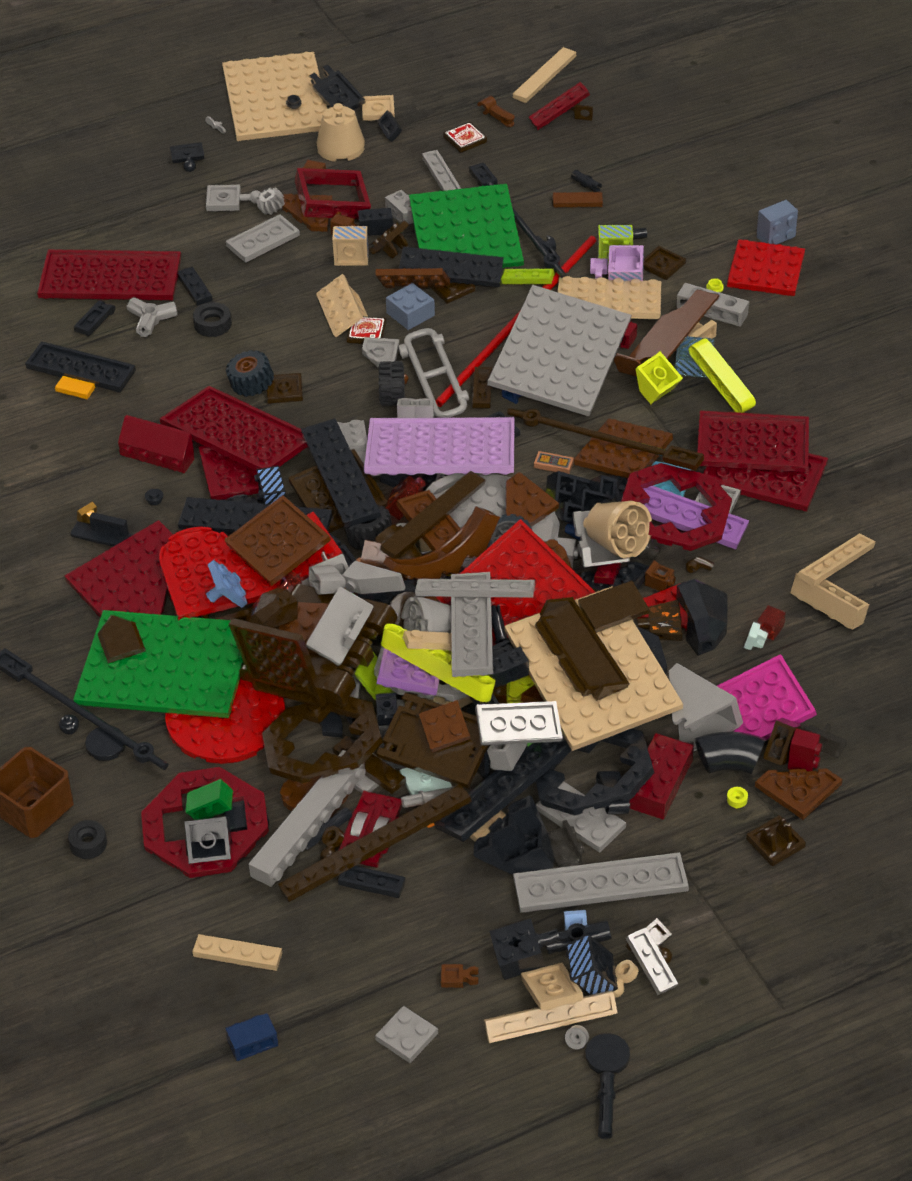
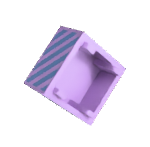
[608,245,644,281]

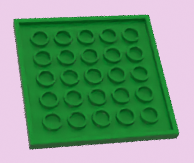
[409,184,524,268]

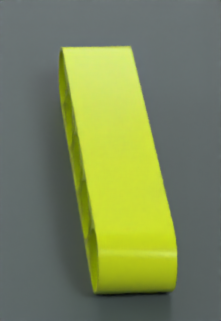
[688,338,756,413]

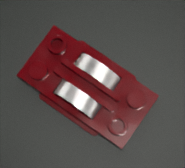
[339,791,402,868]

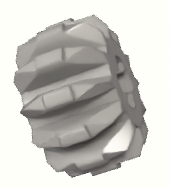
[256,187,285,215]

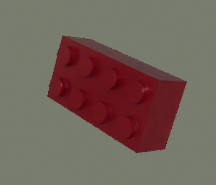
[629,733,694,820]

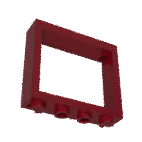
[294,168,371,219]

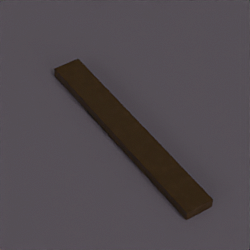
[380,471,486,559]

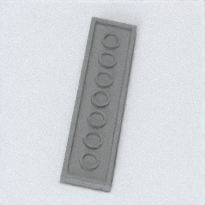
[451,572,493,677]
[513,853,689,913]

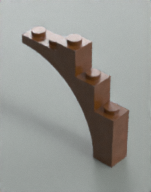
[383,506,500,581]

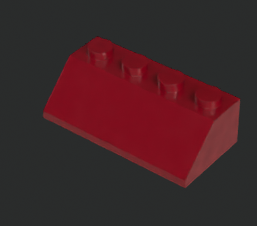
[118,415,194,473]

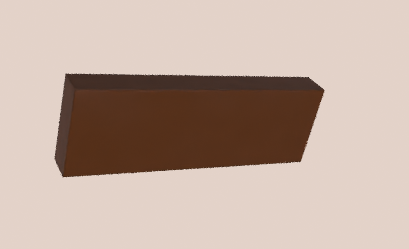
[553,192,603,207]

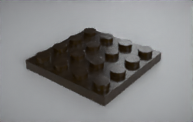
[288,449,389,533]

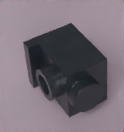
[376,693,397,726]

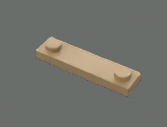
[403,630,452,650]

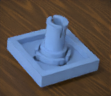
[206,560,247,608]

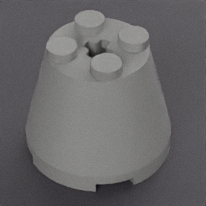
[401,597,452,633]

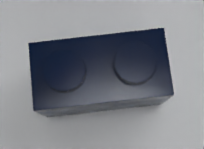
[226,1013,278,1061]

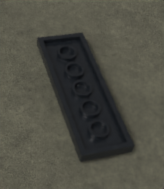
[399,247,504,287]
[25,341,136,392]

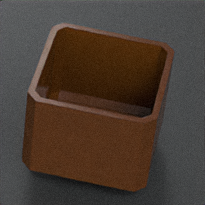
[0,747,74,838]

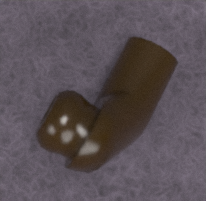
[686,556,714,573]

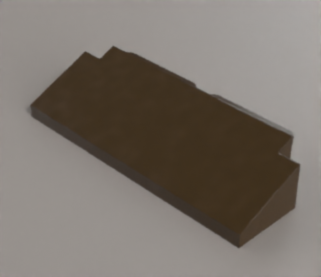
[535,597,630,701]

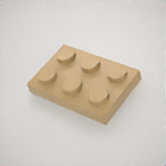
[521,963,583,1011]

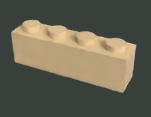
[791,573,869,630]

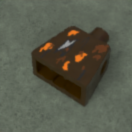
[637,600,683,641]

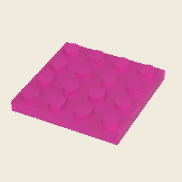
[717,654,817,740]

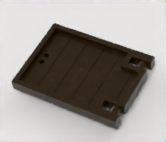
[376,692,489,789]

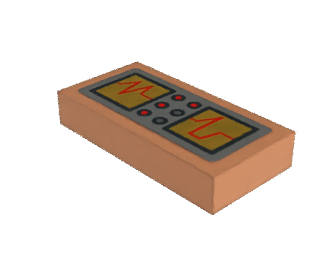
[534,451,574,474]

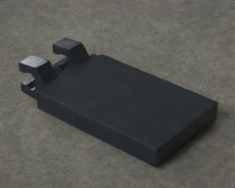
[309,64,366,110]

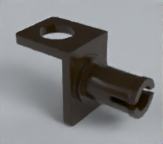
[568,102,593,121]

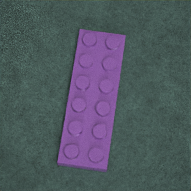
[643,486,749,549]

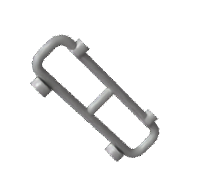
[398,328,469,418]

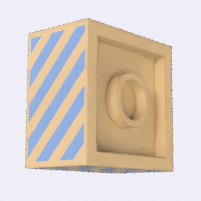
[333,226,369,266]

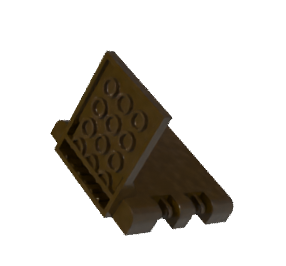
[229,584,398,707]

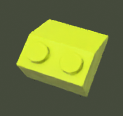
[636,351,683,404]

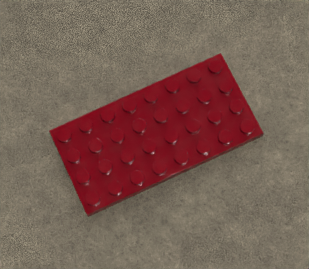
[37,249,181,300]
[160,386,308,471]

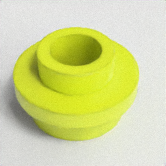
[706,279,724,293]

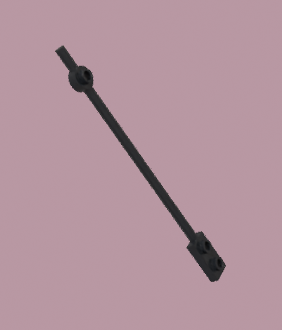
[469,162,566,278]
[0,648,168,770]

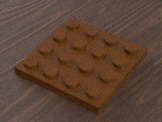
[574,418,673,478]
[224,495,331,586]

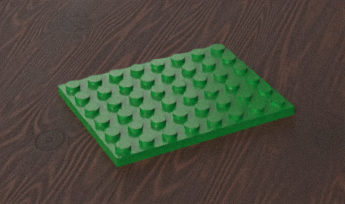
[73,610,244,718]

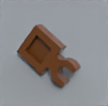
[441,964,479,987]

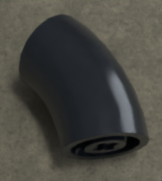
[695,731,766,774]

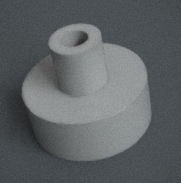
[565,1025,589,1049]

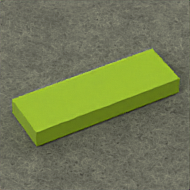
[501,269,555,284]

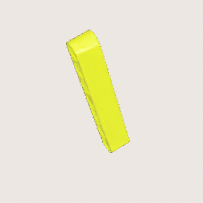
[381,624,495,702]

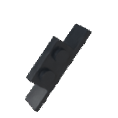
[71,512,134,547]

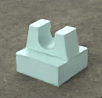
[744,622,768,650]

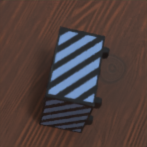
[254,466,286,504]
[566,934,618,995]

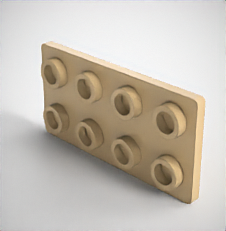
[316,274,368,337]

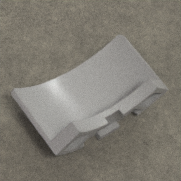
[572,510,630,567]

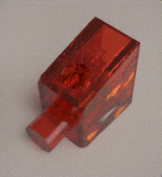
[385,476,426,520]

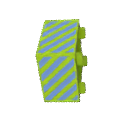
[598,225,633,264]

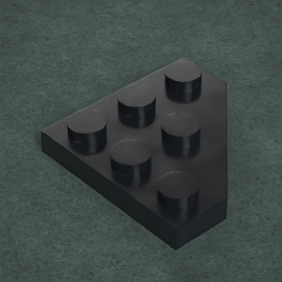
[580,562,650,592]

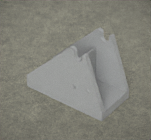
[669,663,743,752]

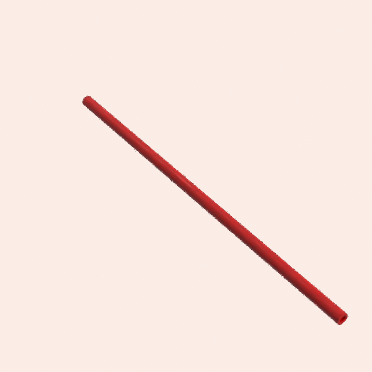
[435,236,596,407]

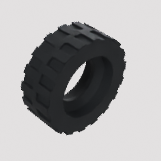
[193,302,232,337]

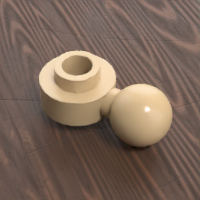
[613,960,638,998]

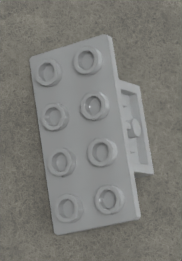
[306,587,373,665]

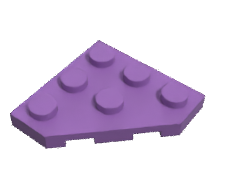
[377,648,439,695]

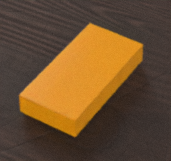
[55,376,95,399]

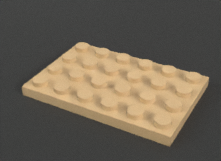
[558,276,661,319]

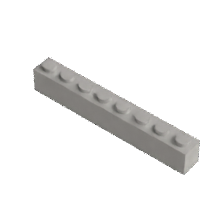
[249,750,366,887]

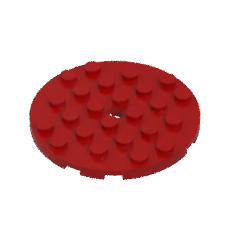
[165,677,285,764]

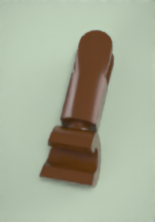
[477,96,515,127]

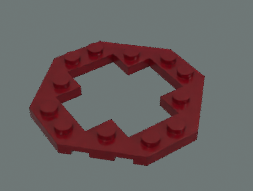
[621,463,732,551]
[141,767,269,878]

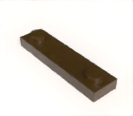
[333,736,406,794]

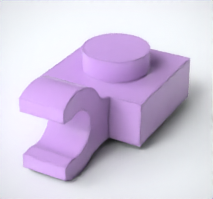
[590,258,608,279]

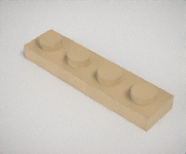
[193,934,282,971]

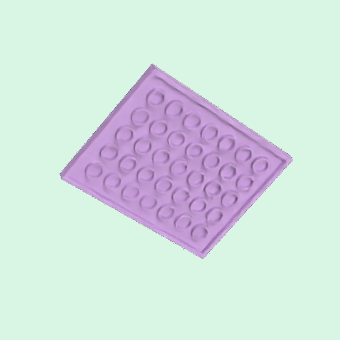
[364,417,514,475]

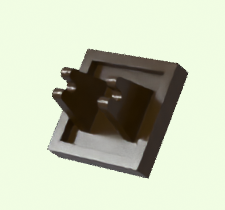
[369,220,409,259]
[746,815,806,866]

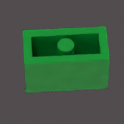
[186,779,233,820]

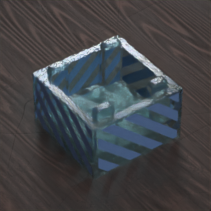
[675,336,715,378]

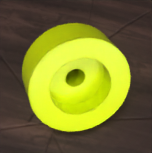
[727,787,748,808]

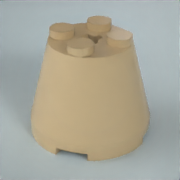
[317,103,365,162]
[583,501,652,558]

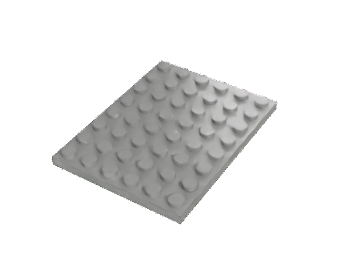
[488,285,632,416]

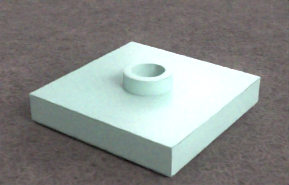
[400,768,452,795]

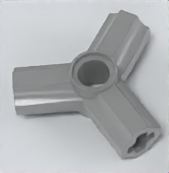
[127,297,178,337]

